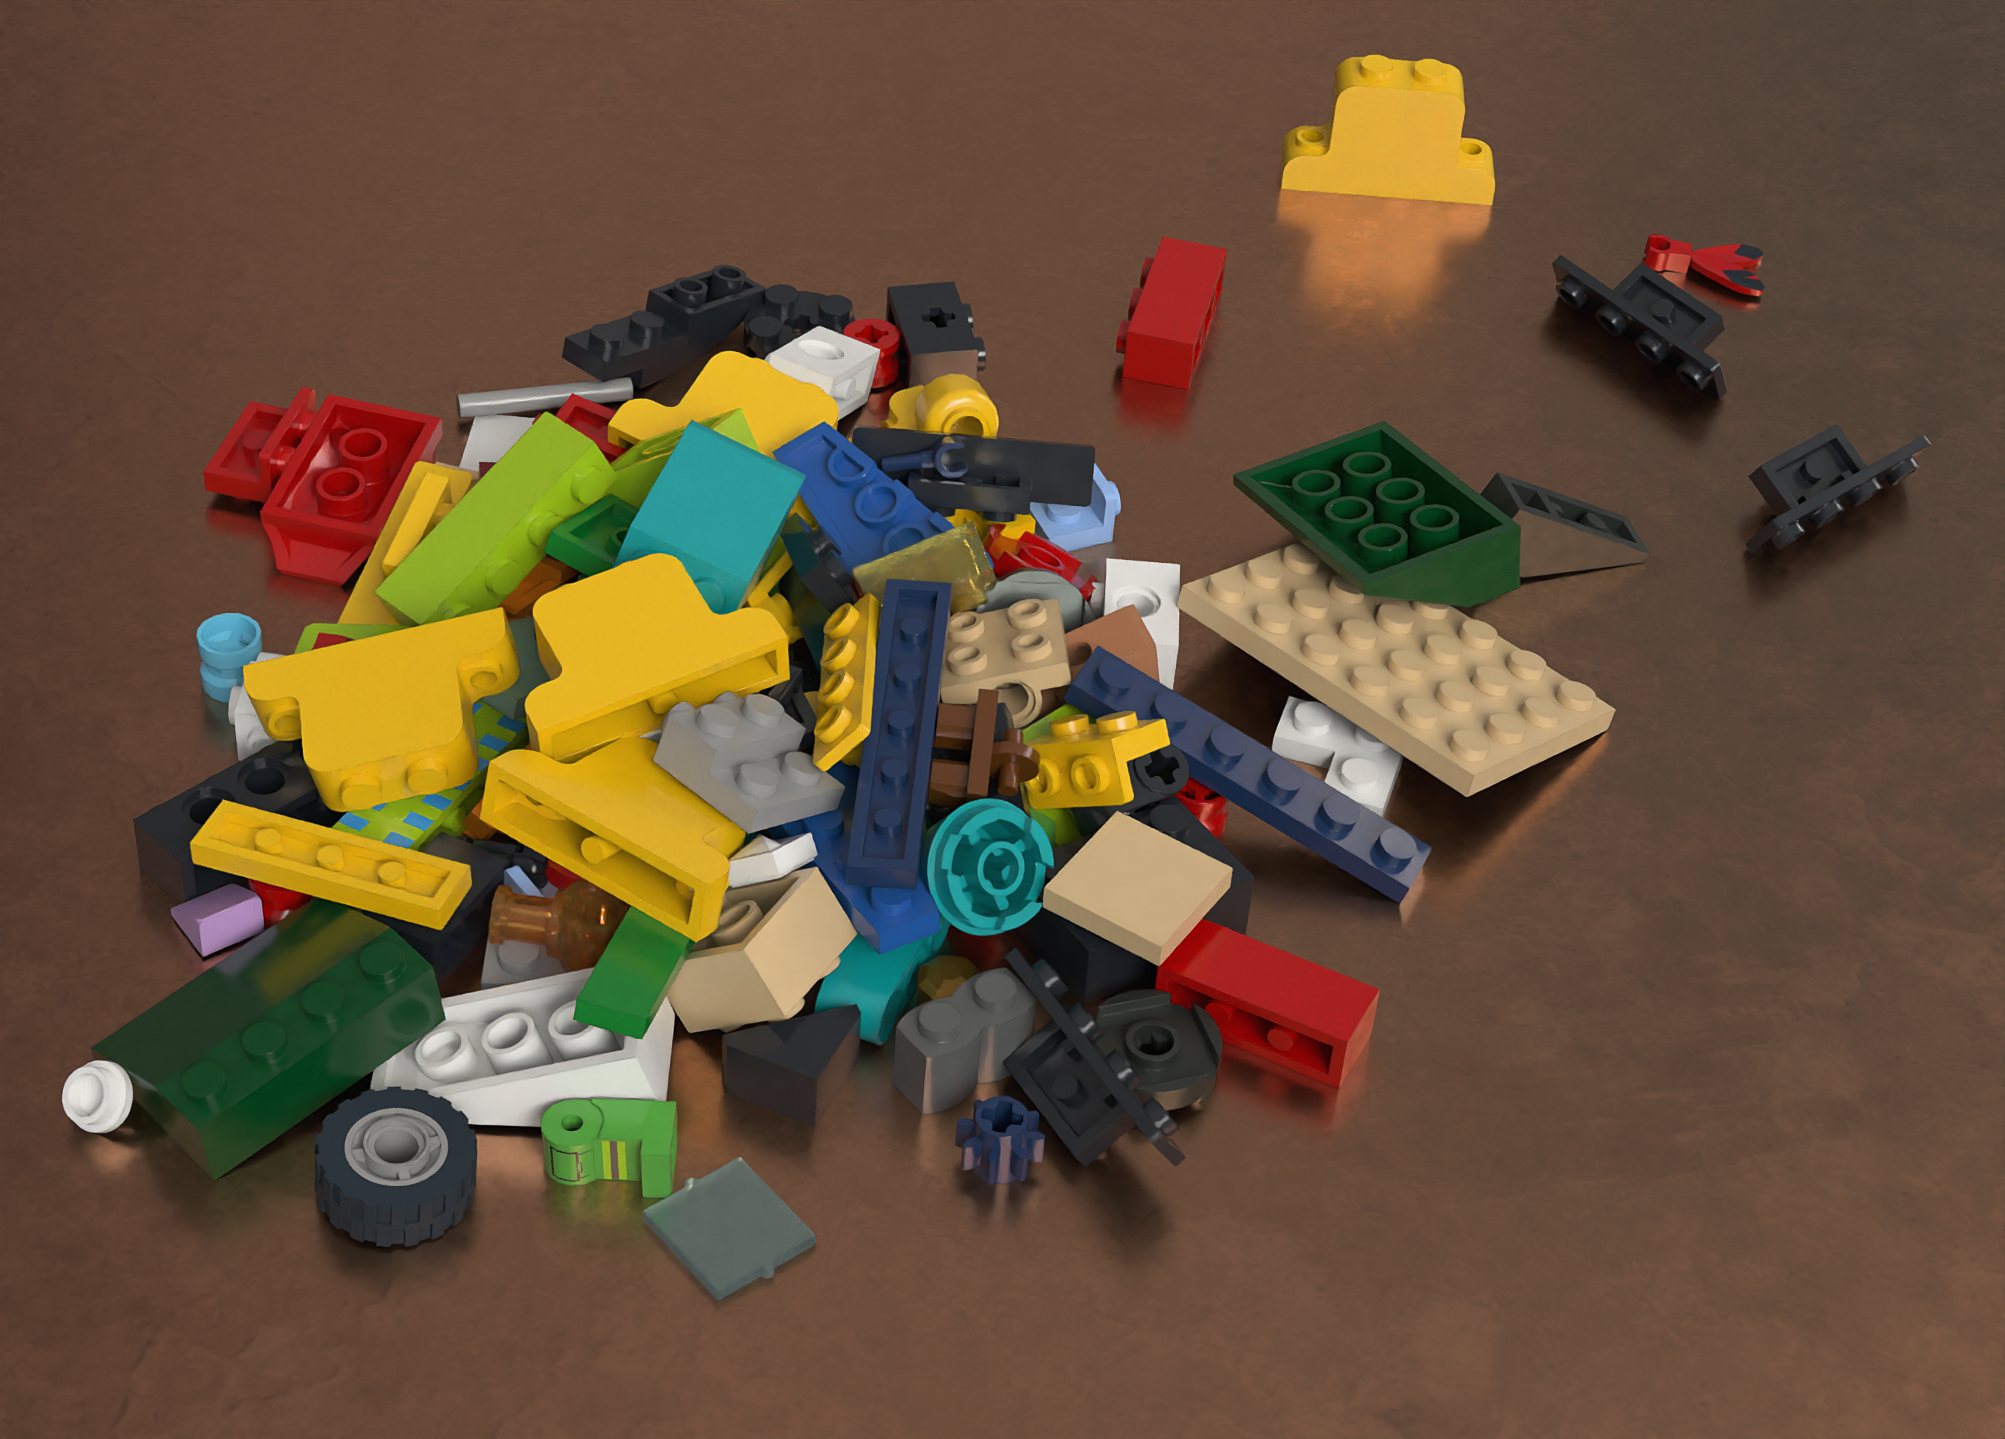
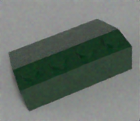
[1233,421,1521,607]
[91,897,446,1181]

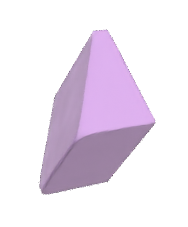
[171,883,265,957]

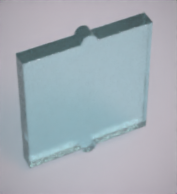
[643,1157,816,1301]

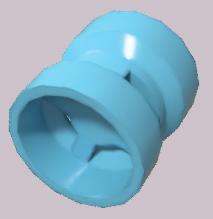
[196,613,263,702]

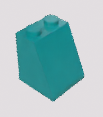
[612,420,807,615]

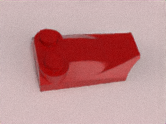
[260,394,443,587]

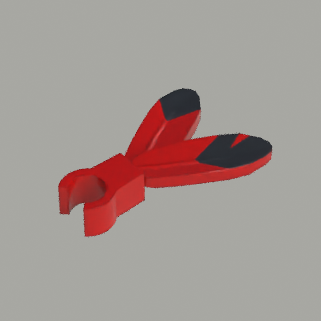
[1644,234,1765,296]

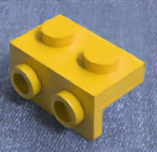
[1023,711,1170,809]

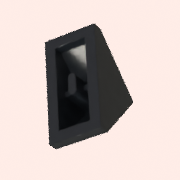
[722,1004,861,1127]

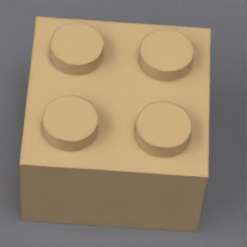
[666,867,858,1033]

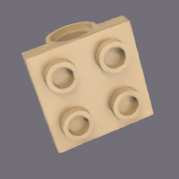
[940,598,1072,729]

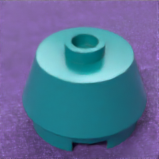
[919,798,1054,936]

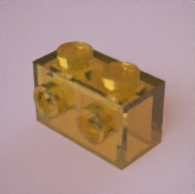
[853,521,997,636]

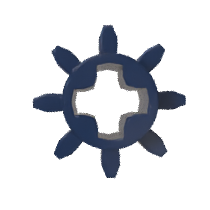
[955,1096,1045,1185]

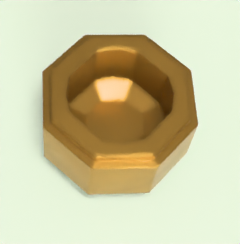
[916,955,982,1006]

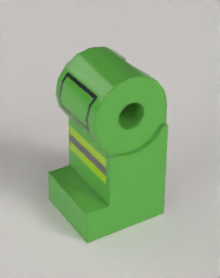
[540,1098,678,1199]

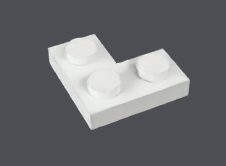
[1272,696,1404,817]

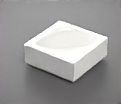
[728,832,818,888]

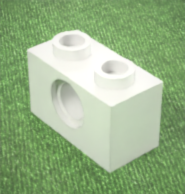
[764,326,881,420]
[1090,558,1180,690]

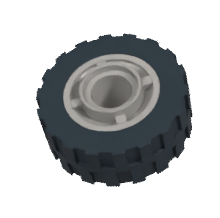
[314,1086,478,1247]

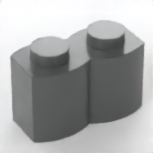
[893,968,1037,1114]

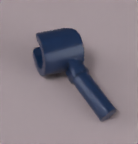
[882,436,968,478]

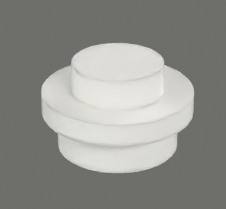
[62,1060,133,1133]

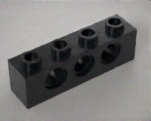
[133,738,347,904]

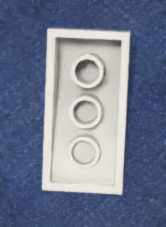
[370,967,675,1127]

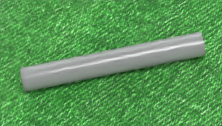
[456,377,633,418]

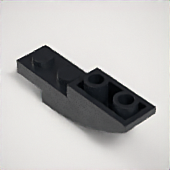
[562,265,767,389]

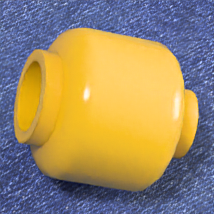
[914,374,999,437]

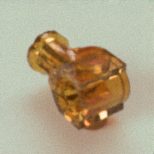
[489,879,629,973]

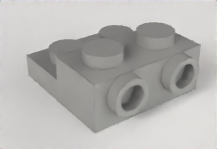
[653,691,845,834]

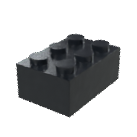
[1011,796,1254,1008]

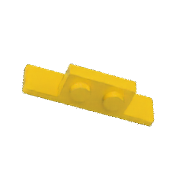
[337,461,473,625]
[813,593,879,772]

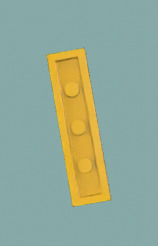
[190,800,472,931]

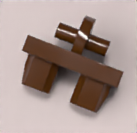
[928,688,1040,809]

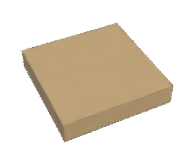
[1042,811,1233,966]

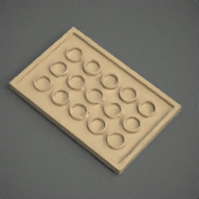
[1176,541,1616,797]

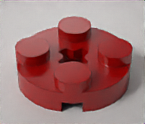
[980,524,1098,603]

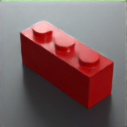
[1116,236,1227,390]
[1155,918,1380,1089]

